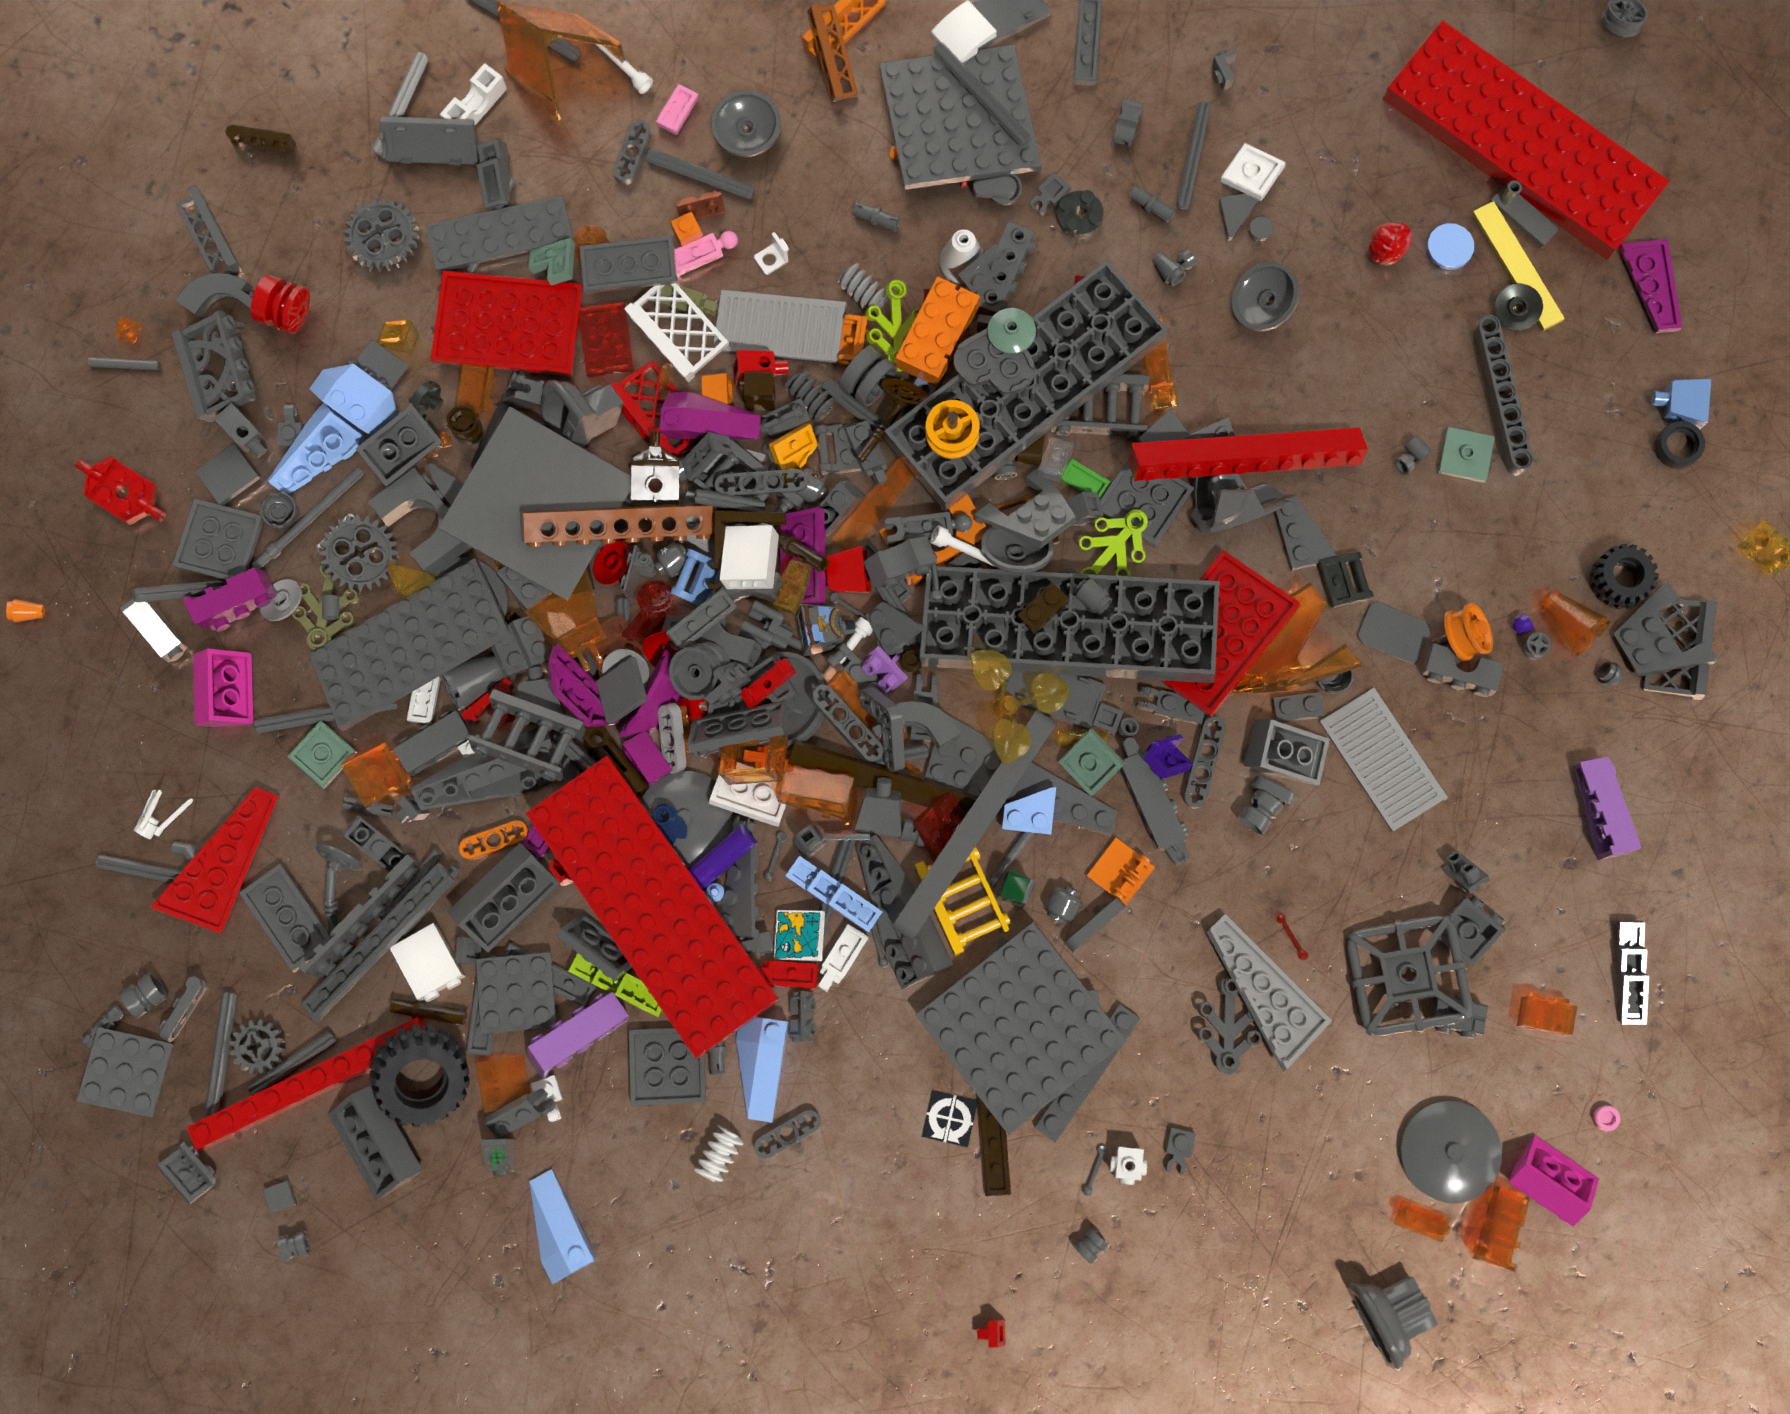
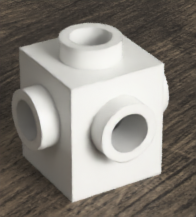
[1110,1147,1147,1185]

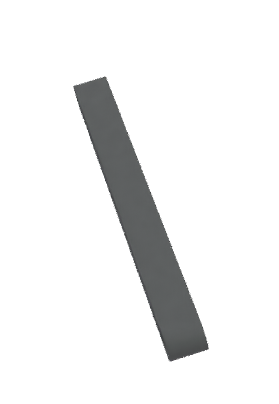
[892,710,1057,941]

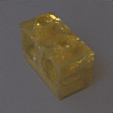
[1737,519,1790,577]

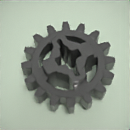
[229,1020,286,1074]

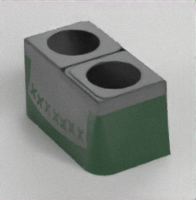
[996,870,1035,908]

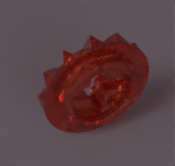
[637,581,675,615]

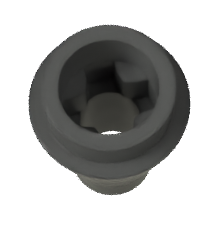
[1152,252,1186,286]

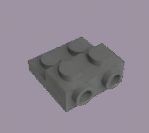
[491,614,553,678]
[1434,894,1505,967]

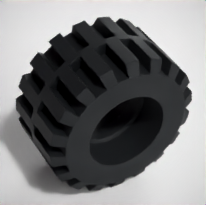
[1590,544,1659,609]

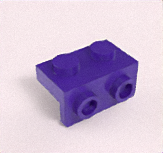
[1143,734,1193,779]

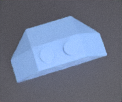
[309,364,398,436]

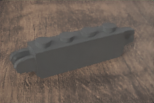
[1120,737,1189,866]

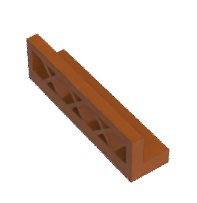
[807,4,858,102]

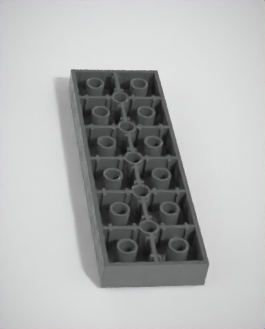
[884,260,1168,511]
[920,566,1219,683]

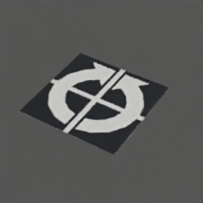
[922,1090,978,1148]

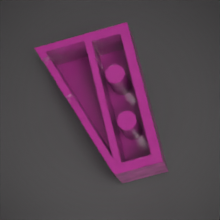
[183,568,277,631]

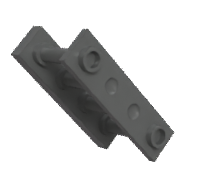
[1051,374,1150,440]
[693,439,804,526]
[468,689,586,782]

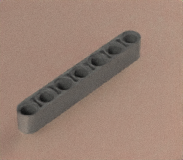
[1474,315,1533,476]

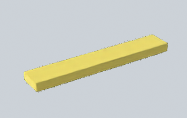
[1472,201,1565,331]

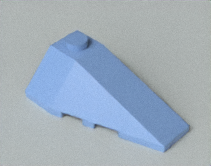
[267,403,367,494]
[736,1017,789,1123]

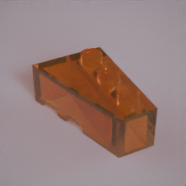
[775,765,858,827]
[1472,1186,1530,1272]

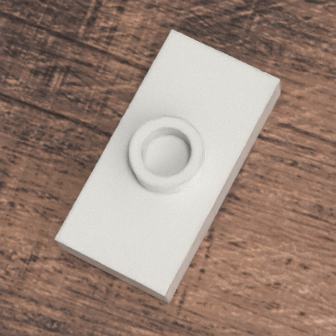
[407,677,441,725]

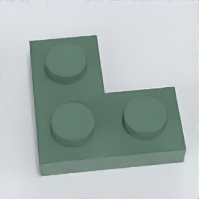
[528,238,575,285]

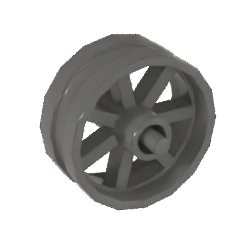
[1601,0,1648,37]

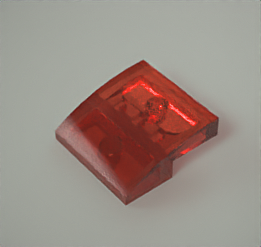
[912,793,965,862]

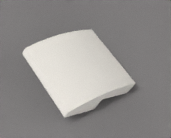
[931,0,997,63]

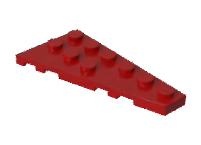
[150,787,279,934]

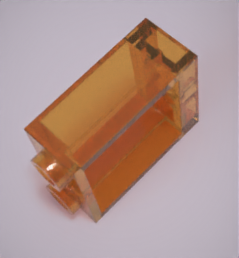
[718,734,788,785]

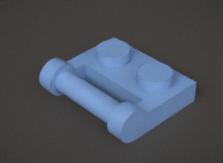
[670,549,719,606]

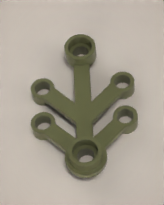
[292,565,359,650]

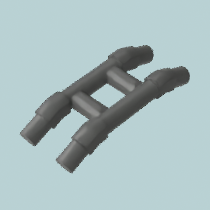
[379,848,460,937]

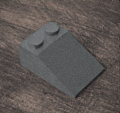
[356,404,443,487]
[1244,719,1330,786]

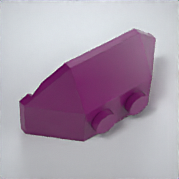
[548,643,620,727]
[619,650,681,740]

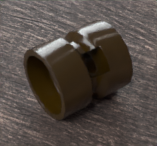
[447,405,483,445]

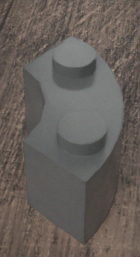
[864,536,937,589]

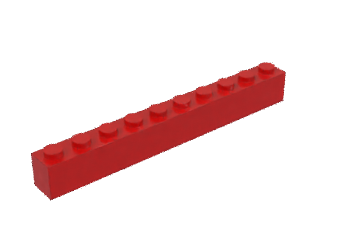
[1127,427,1368,481]
[186,1017,426,1150]

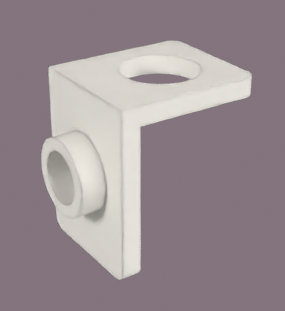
[754,232,789,275]

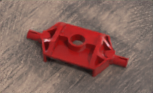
[75,456,166,525]

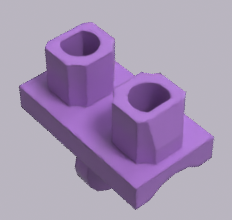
[862,646,908,693]

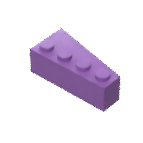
[1573,756,1642,861]
[526,992,629,1080]

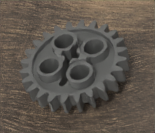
[343,197,421,272]
[319,515,399,593]

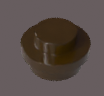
[900,649,922,673]

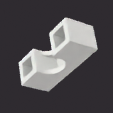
[440,63,507,125]

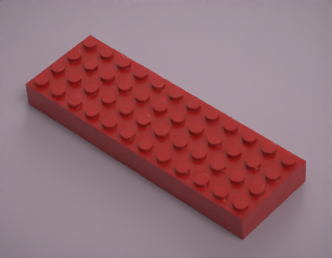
[1382,20,1670,261]
[525,756,780,1059]

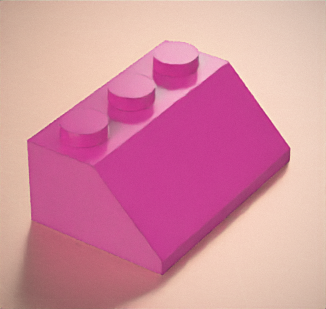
[193,649,253,727]
[1509,1135,1599,1227]

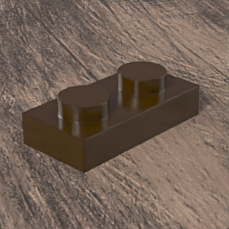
[1017,583,1069,634]

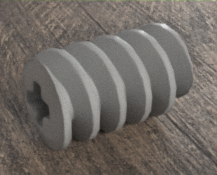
[838,263,888,315]

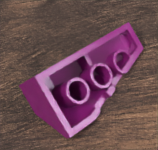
[660,392,761,440]

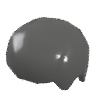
[260,491,298,529]
[1316,657,1354,694]

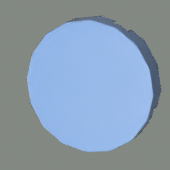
[1426,223,1474,270]

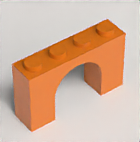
[879,494,988,585]

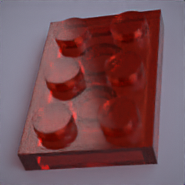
[579,302,634,378]

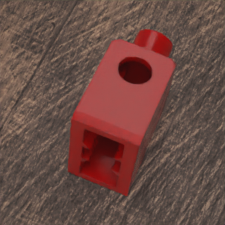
[733,350,788,388]
[825,546,872,594]

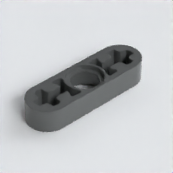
[613,120,651,185]
[1065,897,1126,953]
[754,1110,821,1159]

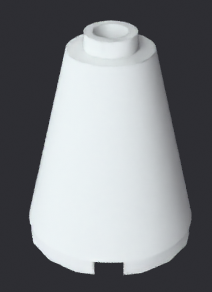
[939,230,984,284]

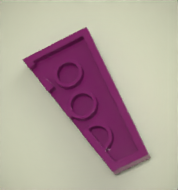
[1619,239,1682,333]

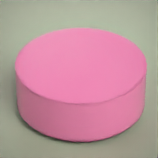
[1593,1106,1620,1131]

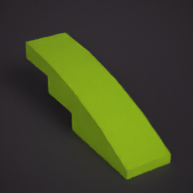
[567,953,662,1017]

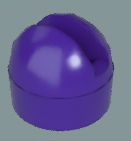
[1513,613,1534,634]

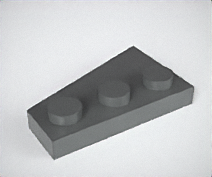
[1274,496,1338,571]

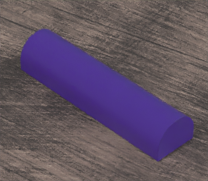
[689,824,758,890]

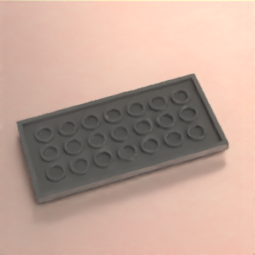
[309,558,511,732]

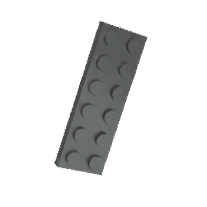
[425,195,573,272]

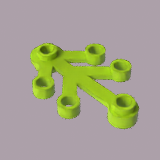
[865,280,921,372]
[1079,510,1148,577]

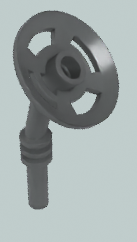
[316,844,362,934]

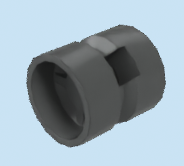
[1238,789,1284,835]
[119,972,168,1018]

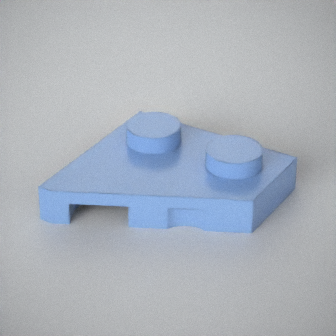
[1002,787,1056,835]

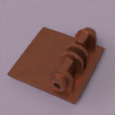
[579,613,645,676]

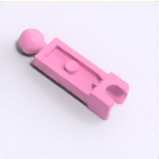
[675,231,738,278]

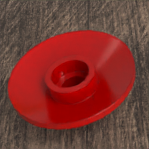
[593,540,632,586]

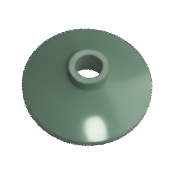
[988,308,1036,354]

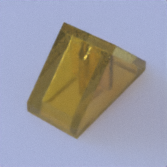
[377,320,419,355]
[387,563,437,599]

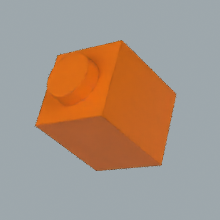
[670,211,703,247]

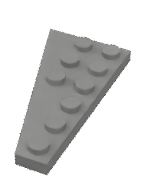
[1206,914,1332,1072]

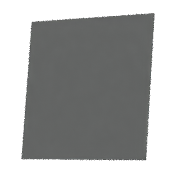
[438,406,631,601]

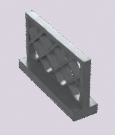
[1643,599,1717,700]

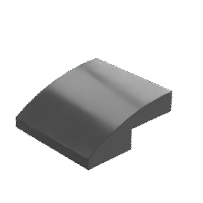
[196,443,260,506]

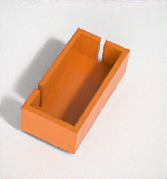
[896,276,980,387]

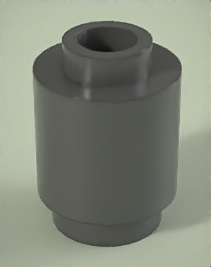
[1075,579,1112,614]

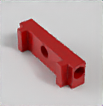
[740,658,797,708]
[461,678,515,725]

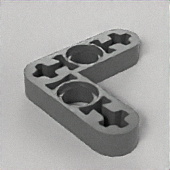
[859,687,905,772]

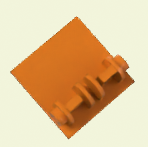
[1087,838,1155,905]

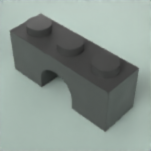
[1421,643,1504,697]

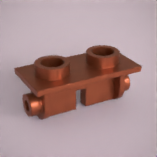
[675,190,726,219]

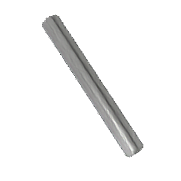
[372,52,428,156]

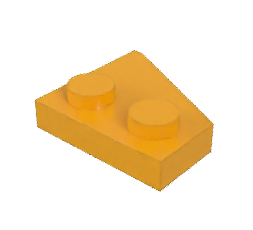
[769,423,818,486]

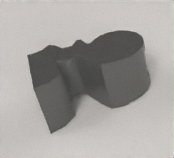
[1113,98,1144,147]
[793,824,828,860]

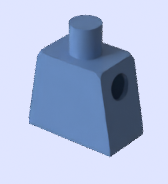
[1651,379,1711,429]

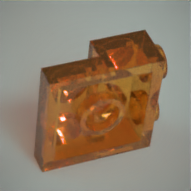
[341,743,411,809]

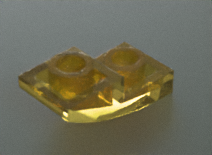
[773,559,811,614]

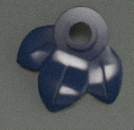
[652,803,688,847]

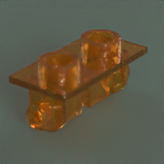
[1394,1200,1451,1242]

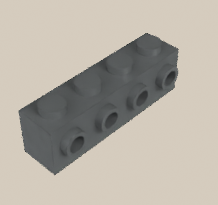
[976,221,1036,316]

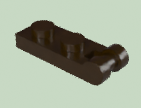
[225,125,296,153]

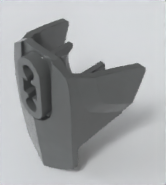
[1191,474,1285,533]

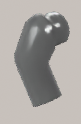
[171,842,200,862]

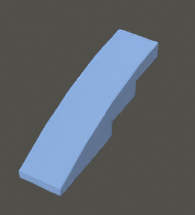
[785,856,882,932]

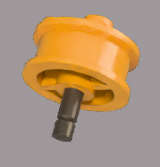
[926,400,980,459]

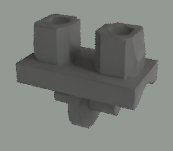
[1443,851,1490,894]

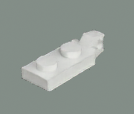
[818,924,869,992]

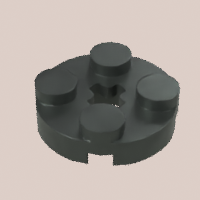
[1057,190,1104,238]
[409,381,443,422]

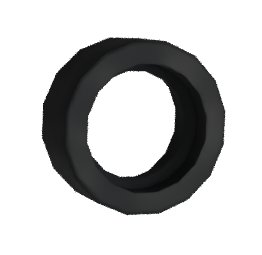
[1655,421,1705,469]

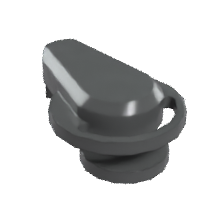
[973,174,1022,205]

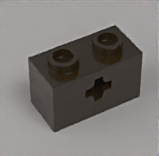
[740,372,776,410]

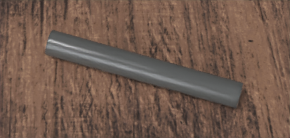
[88,357,161,370]
[987,831,1034,887]

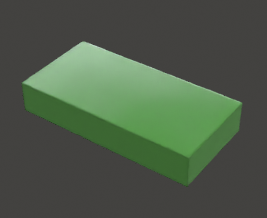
[1059,458,1112,500]

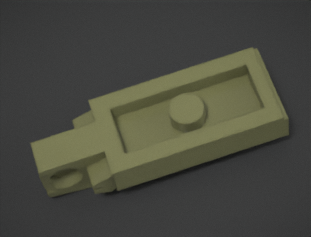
[652,284,718,316]

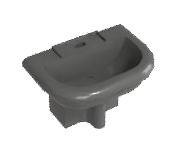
[540,380,624,448]
[1347,1276,1438,1371]

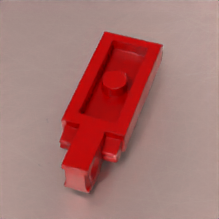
[758,960,818,989]

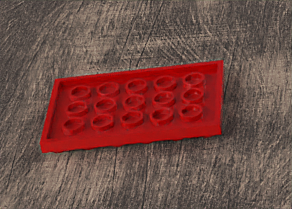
[430,271,583,376]
[1159,550,1301,718]

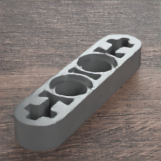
[715,469,809,496]
[810,685,883,762]
[1184,716,1225,809]

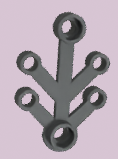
[1197,977,1262,1074]

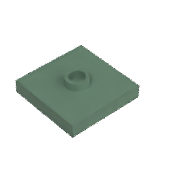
[1438,426,1495,483]
[287,720,358,789]
[1058,729,1126,797]

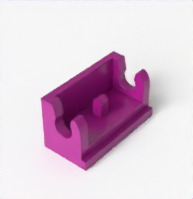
[622,731,672,789]

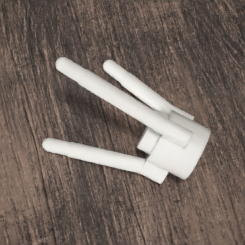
[134,790,193,840]

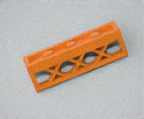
[802,0,886,62]

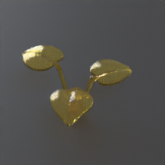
[970,650,1070,765]

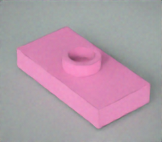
[656,84,699,135]

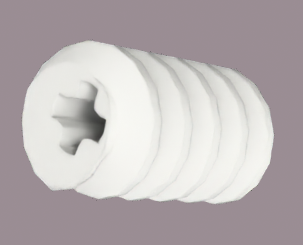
[693,1125,744,1182]

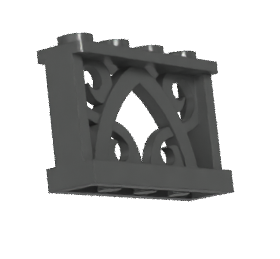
[172,310,256,422]

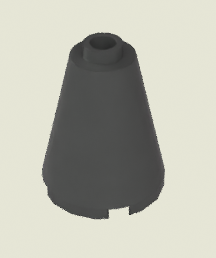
[440,655,504,711]

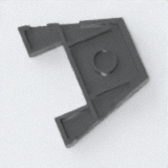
[974,466,1076,548]
[1613,582,1717,677]

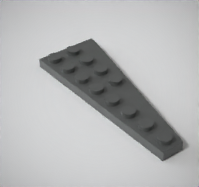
[924,715,1118,836]

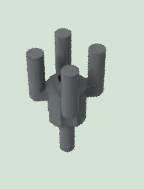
[738,600,815,657]

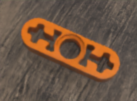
[459,820,529,860]

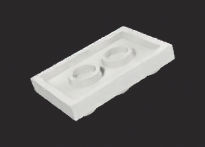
[709,758,794,827]

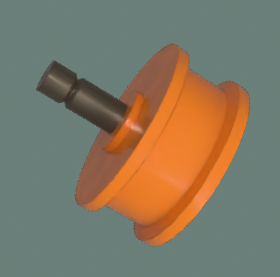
[1432,603,1493,661]

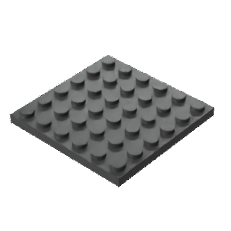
[879,45,1042,190]
[916,922,1127,1135]

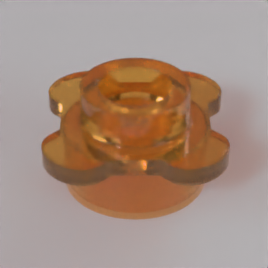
[114,317,142,343]

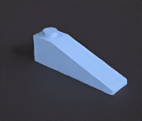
[529,1169,598,1284]

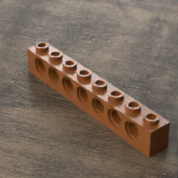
[520,504,717,547]

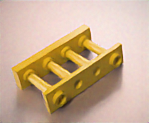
[914,846,1011,957]

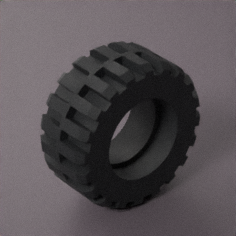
[369,1025,470,1127]

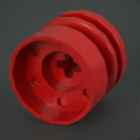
[250,275,310,334]

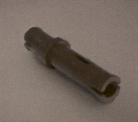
[776,530,829,572]
[390,998,467,1025]

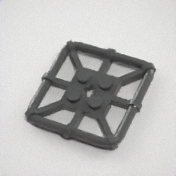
[1347,915,1473,1036]

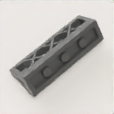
[176,185,242,276]

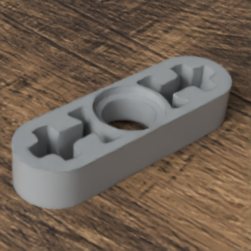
[658,703,686,774]

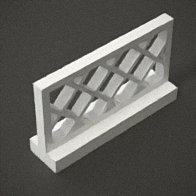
[624,284,729,383]

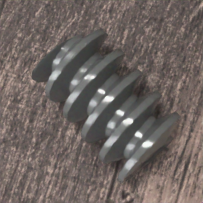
[784,370,835,423]

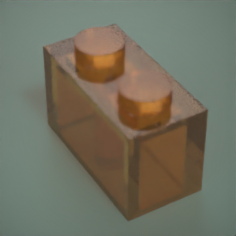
[1517,992,1577,1037]

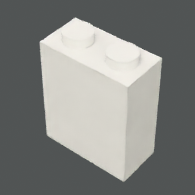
[720,523,779,589]
[390,923,465,1002]

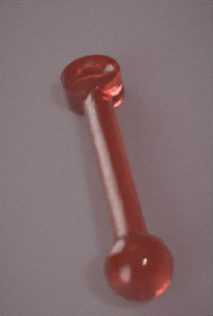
[1277,914,1308,960]

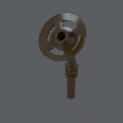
[856,378,928,463]

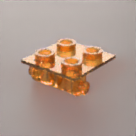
[475,1055,531,1113]

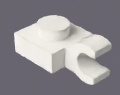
[531,1075,563,1122]

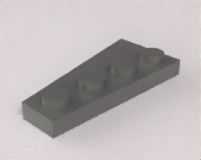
[721,840,759,938]

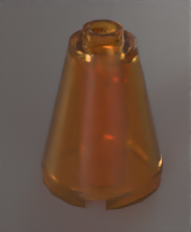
[1540,591,1610,656]

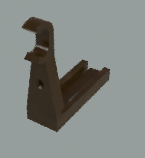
[707,511,787,590]

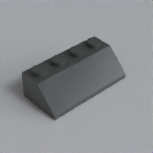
[447,843,559,952]
[328,1085,423,1201]

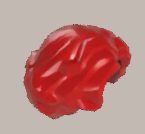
[1368,222,1412,266]

